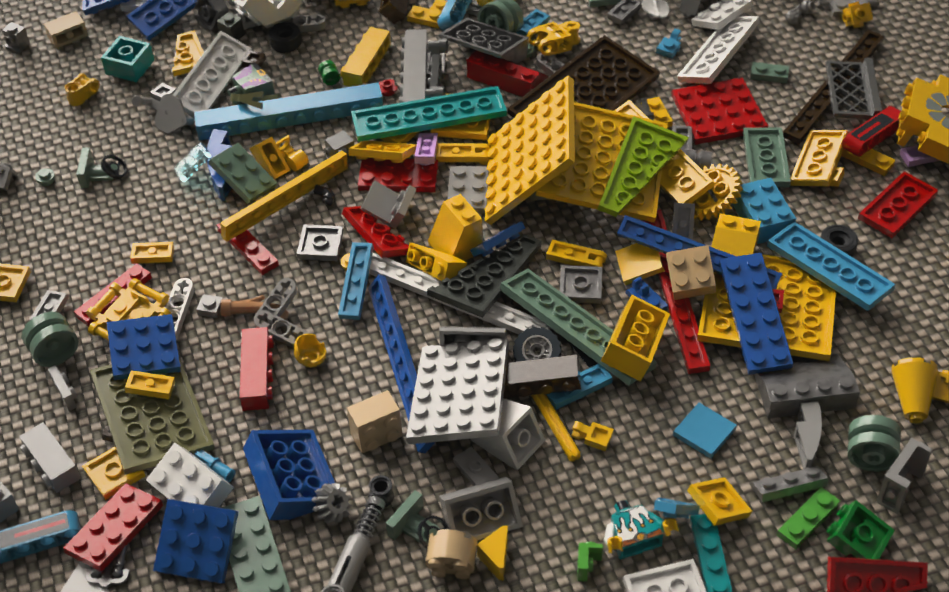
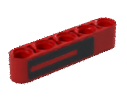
[841,106,901,157]

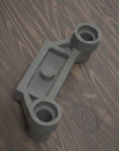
[425,38,448,98]

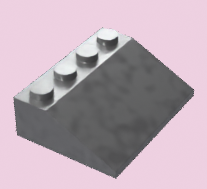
[438,18,529,63]
[754,354,860,419]

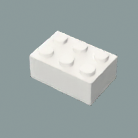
[146,443,234,508]

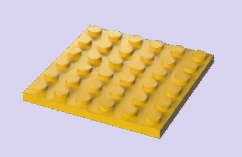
[485,76,575,225]
[536,102,668,222]
[697,253,836,361]

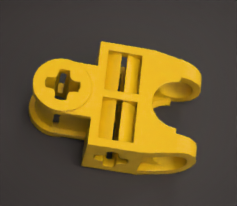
[526,21,580,56]

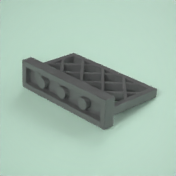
[825,58,882,119]

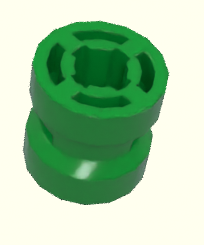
[318,60,341,86]

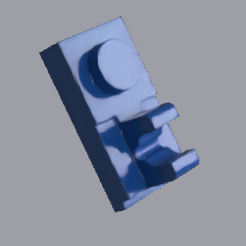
[625,277,668,311]

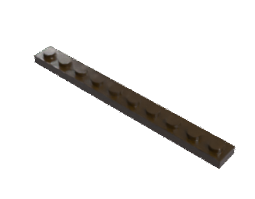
[783,30,884,144]

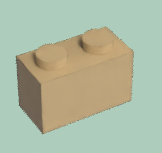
[44,11,88,49]

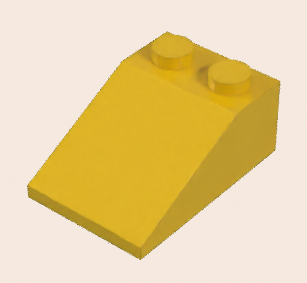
[711,213,761,276]

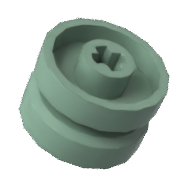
[477,0,524,33]
[21,311,79,367]
[847,415,901,472]

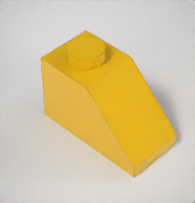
[249,137,291,180]

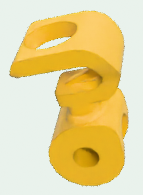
[276,135,309,172]

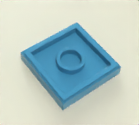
[673,403,737,459]

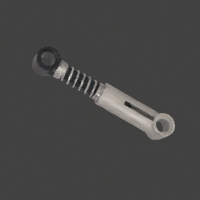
[321,475,394,592]

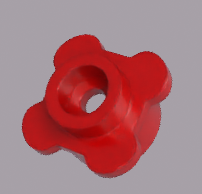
[379,79,397,96]

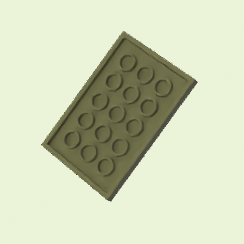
[90,358,214,475]

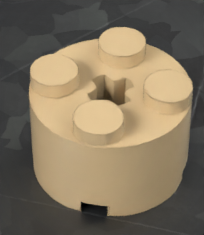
[425,529,477,579]

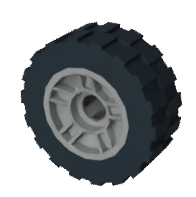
[513,327,561,362]

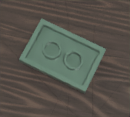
[208,143,277,204]

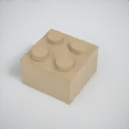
[666,245,716,300]
[347,390,403,454]

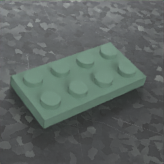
[743,128,791,187]

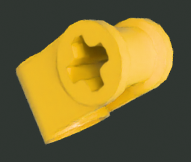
[65,73,100,106]

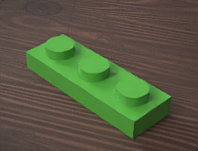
[777,487,841,550]

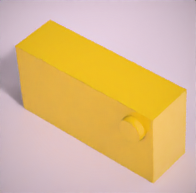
[601,295,670,382]

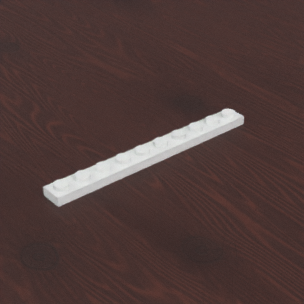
[369,252,552,334]

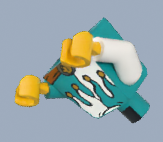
[604,500,680,560]

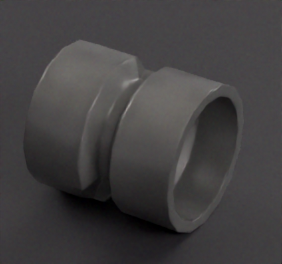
[684,149,712,170]

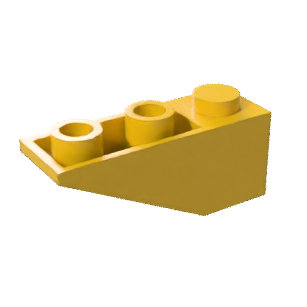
[406,243,467,281]

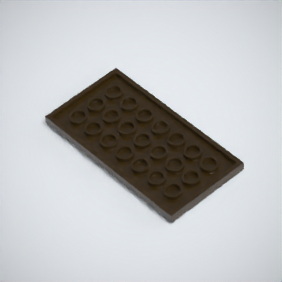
[507,35,660,118]

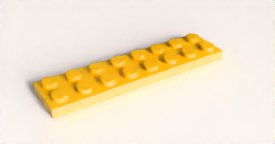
[615,100,715,204]

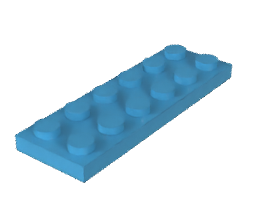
[767,221,896,311]

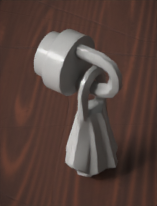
[785,0,815,24]

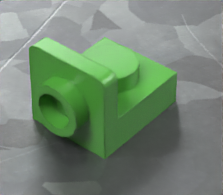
[577,542,603,581]

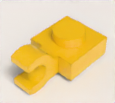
[571,421,614,452]

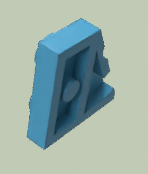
[654,497,700,519]

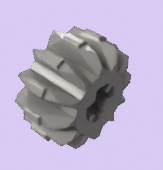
[312,483,353,523]

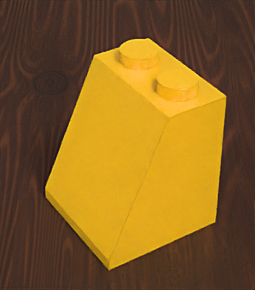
[428,194,483,261]

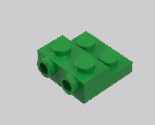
[827,500,895,560]

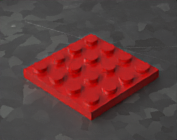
[671,77,768,145]

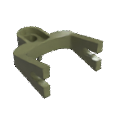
[230,91,280,109]

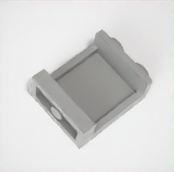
[876,438,933,514]

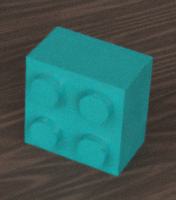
[101,36,155,82]

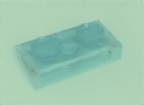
[174,142,211,182]

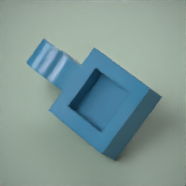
[656,28,681,59]

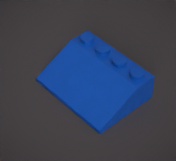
[243,430,335,520]

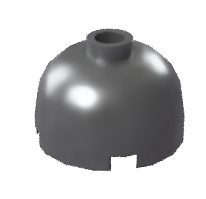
[195,0,228,30]

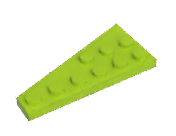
[597,116,689,217]

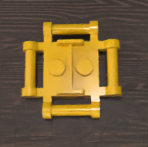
[86,278,172,341]

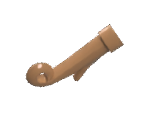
[221,295,289,320]

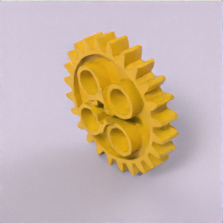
[691,163,743,221]

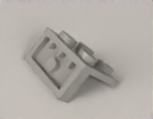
[361,181,416,229]

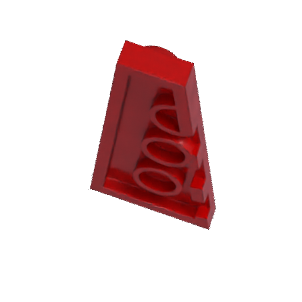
[342,206,409,258]
[827,556,928,592]

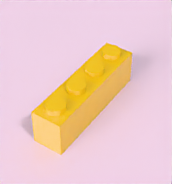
[340,27,391,87]

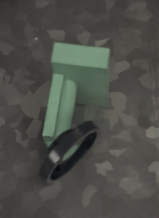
[76,147,128,188]
[386,490,449,549]

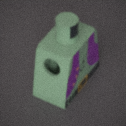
[227,62,275,97]

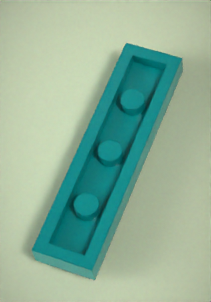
[690,514,732,592]

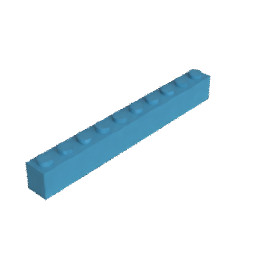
[194,82,383,141]

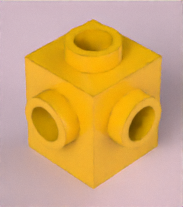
[842,1,873,29]

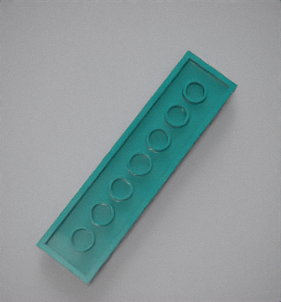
[351,86,507,142]

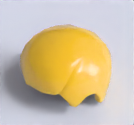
[294,334,327,368]

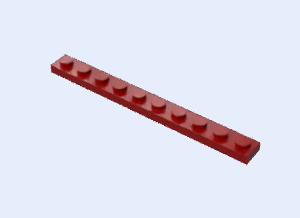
[642,210,710,374]

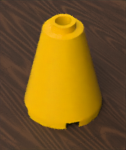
[891,358,938,423]

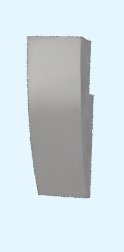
[794,401,822,469]

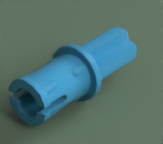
[195,450,236,483]

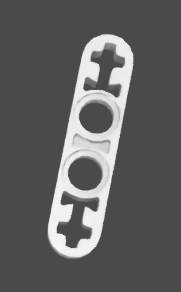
[166,278,194,341]

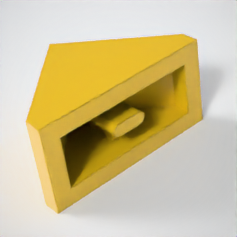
[477,525,508,580]

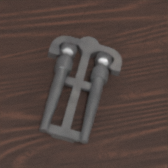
[86,544,130,589]

